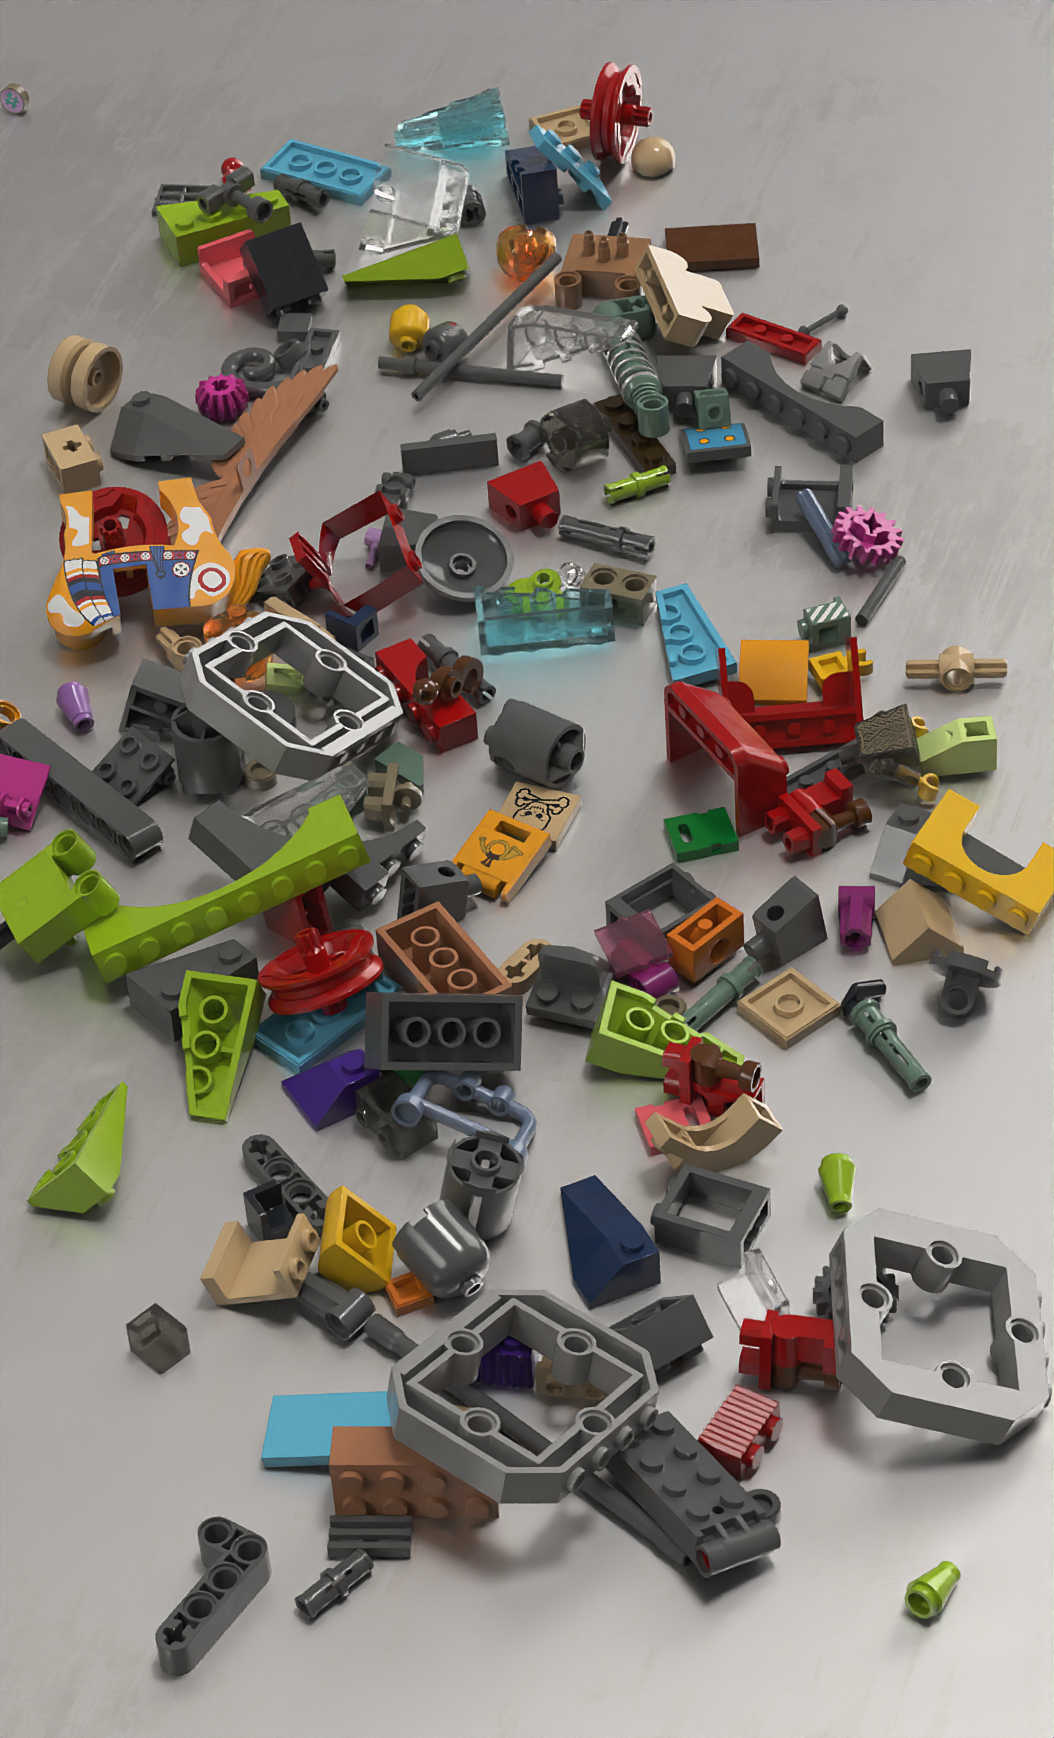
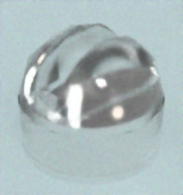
[557,562,586,590]

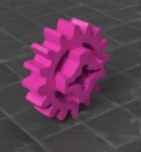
[831,505,904,566]

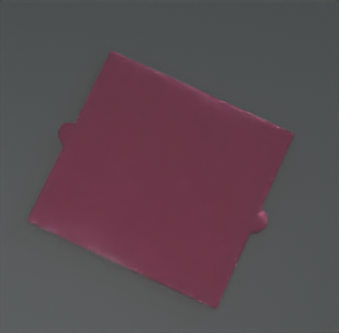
[594,909,674,978]

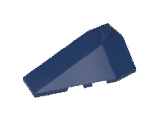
[560,1175,661,1310]

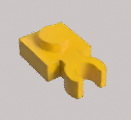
[808,649,873,690]

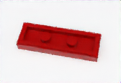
[726,313,822,365]

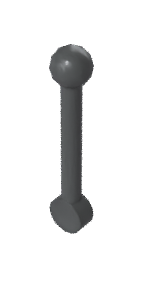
[797,304,848,335]

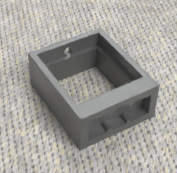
[605,863,716,963]
[650,1163,771,1268]

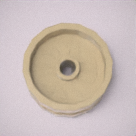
[47,335,123,413]

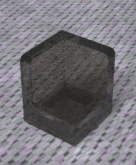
[126,1303,191,1374]

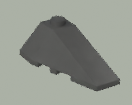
[110,391,245,461]
[870,802,1025,893]

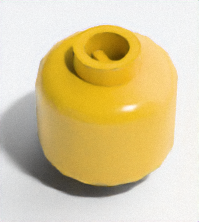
[389,304,430,352]

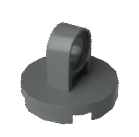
[928,950,1004,1018]

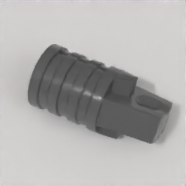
[455,180,486,226]

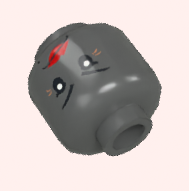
[422,321,468,362]

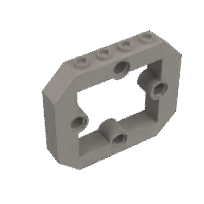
[179,611,403,783]
[829,1208,1052,1445]
[386,1290,659,1504]

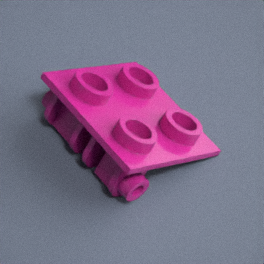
[0,754,51,831]

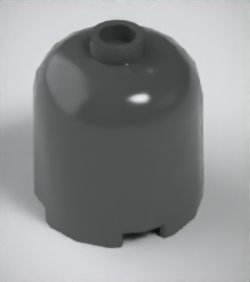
[392,1199,490,1300]

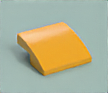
[739,640,809,705]

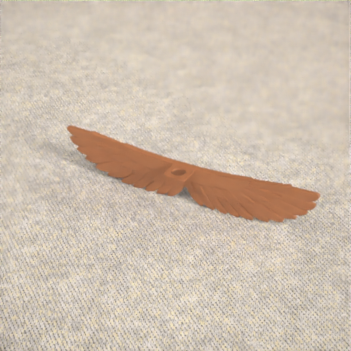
[167,364,338,546]

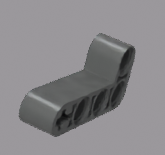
[155,1516,272,1676]

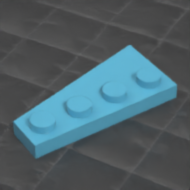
[655,583,737,685]

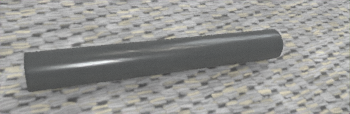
[855,556,906,626]

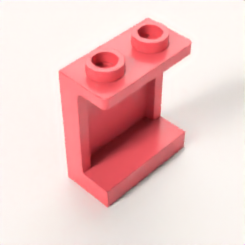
[197,229,259,308]

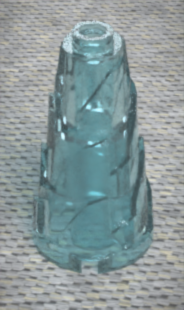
[393,87,510,153]

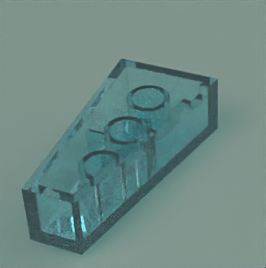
[473,586,615,656]

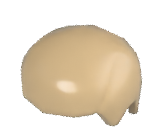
[631,136,675,178]

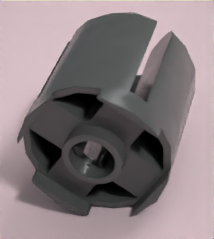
[439,1130,524,1241]

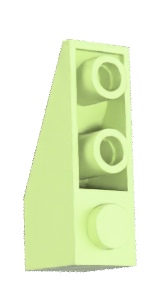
[887,716,997,780]

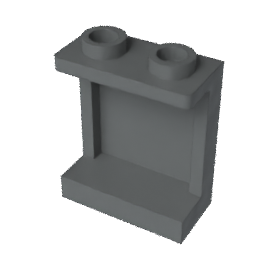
[765,466,854,532]

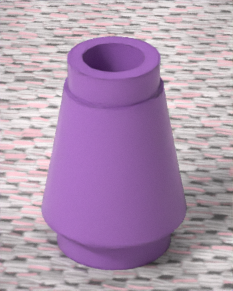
[56,681,94,732]

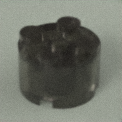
[539,399,612,473]

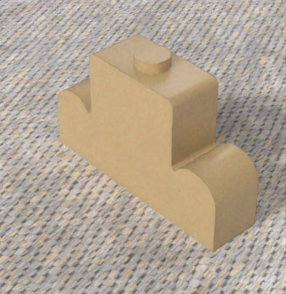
[634,244,734,347]

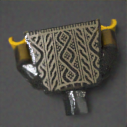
[838,704,939,802]

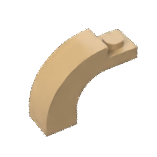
[645,1093,783,1173]

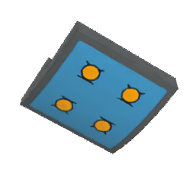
[679,423,752,463]

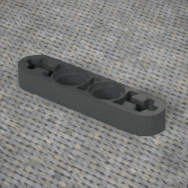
[242,1134,328,1239]

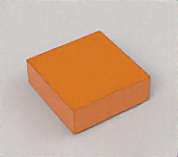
[383,1272,434,1317]

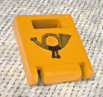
[452,809,552,903]

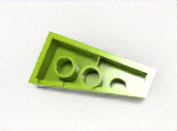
[156,190,291,267]

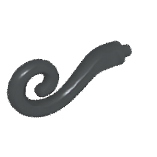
[221,347,329,412]

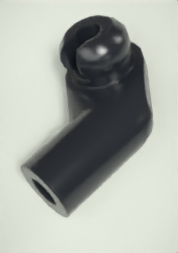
[841,979,886,1020]

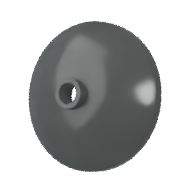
[415,515,514,602]

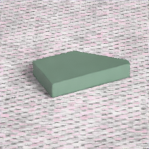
[374,741,424,794]

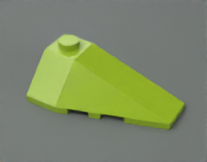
[585,980,745,1079]
[27,1081,128,1213]

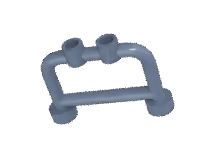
[391,1070,537,1167]

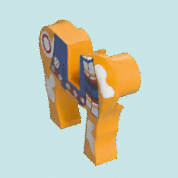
[46,477,271,650]

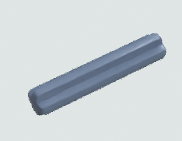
[796,488,851,568]

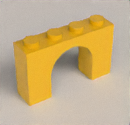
[902,789,1054,936]

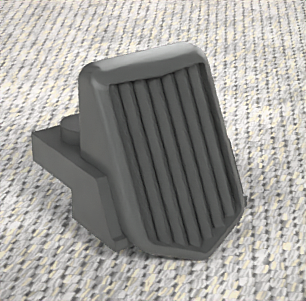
[525,945,621,1029]

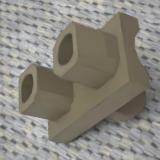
[364,763,422,831]

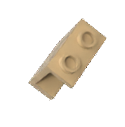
[200,1213,321,1306]

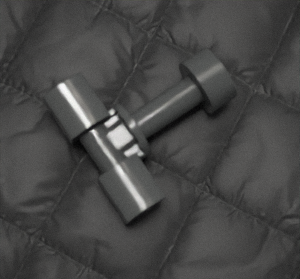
[196,166,273,223]

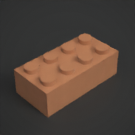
[375,901,513,995]
[329,1426,500,1519]

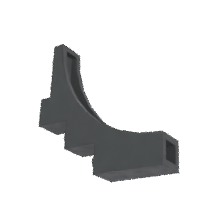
[188,800,427,912]

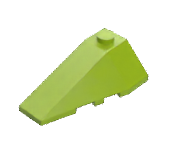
[342,233,471,286]
[178,970,266,1122]

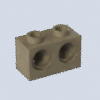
[580,563,657,626]

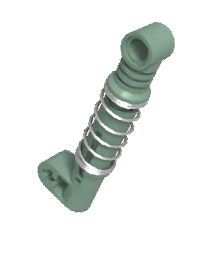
[592,295,670,438]

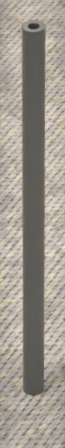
[411,252,562,402]

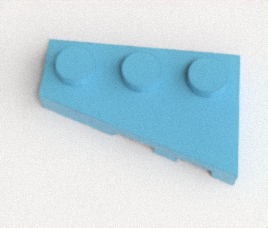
[529,124,612,210]

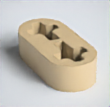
[499,939,551,995]

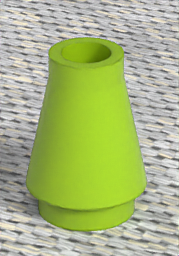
[818,1153,856,1213]
[904,1561,961,1619]

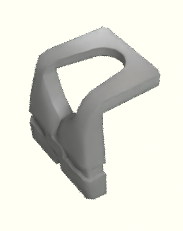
[800,341,873,402]

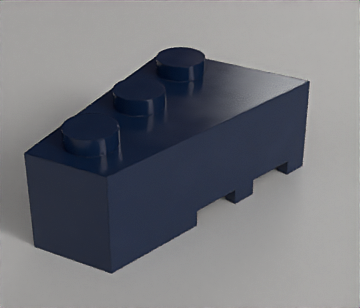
[505,146,564,225]

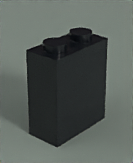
[239,222,329,318]

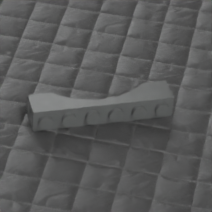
[721,341,883,463]

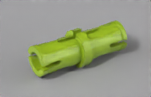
[603,465,671,504]

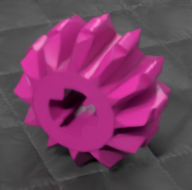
[195,373,249,423]

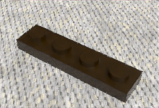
[593,394,676,475]

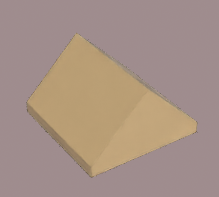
[875,879,964,965]

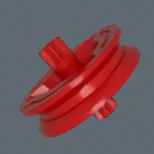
[579,62,653,164]
[59,487,171,598]
[258,927,384,1016]

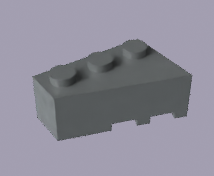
[118,658,185,736]
[125,939,259,1042]

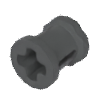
[506,420,549,461]

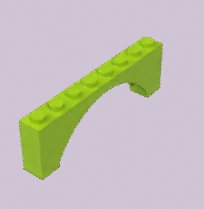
[83,794,371,984]

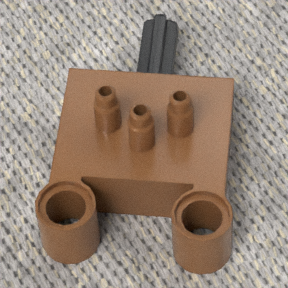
[554,217,651,312]

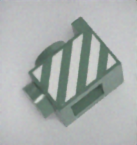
[797,596,851,651]

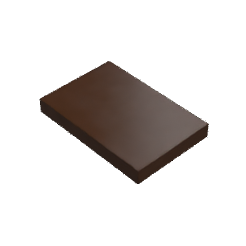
[665,223,760,271]

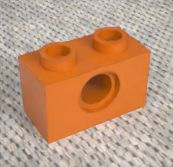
[667,897,744,983]

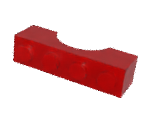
[374,638,478,753]

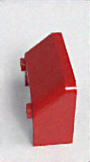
[715,637,864,749]
[664,681,789,838]

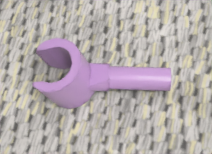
[364,527,382,569]

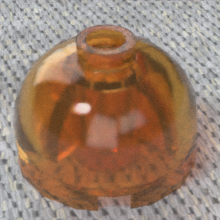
[496,224,556,282]

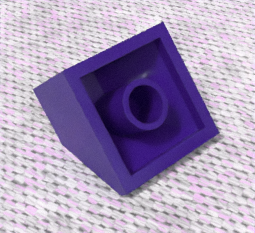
[281,1048,382,1132]

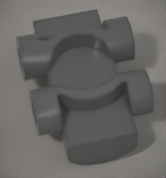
[375,472,416,506]

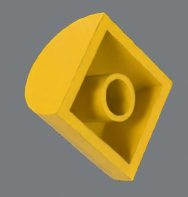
[318,1185,397,1293]

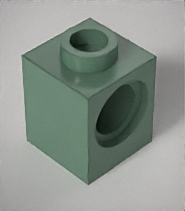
[693,388,731,429]

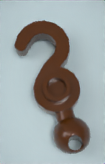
[412,655,484,705]

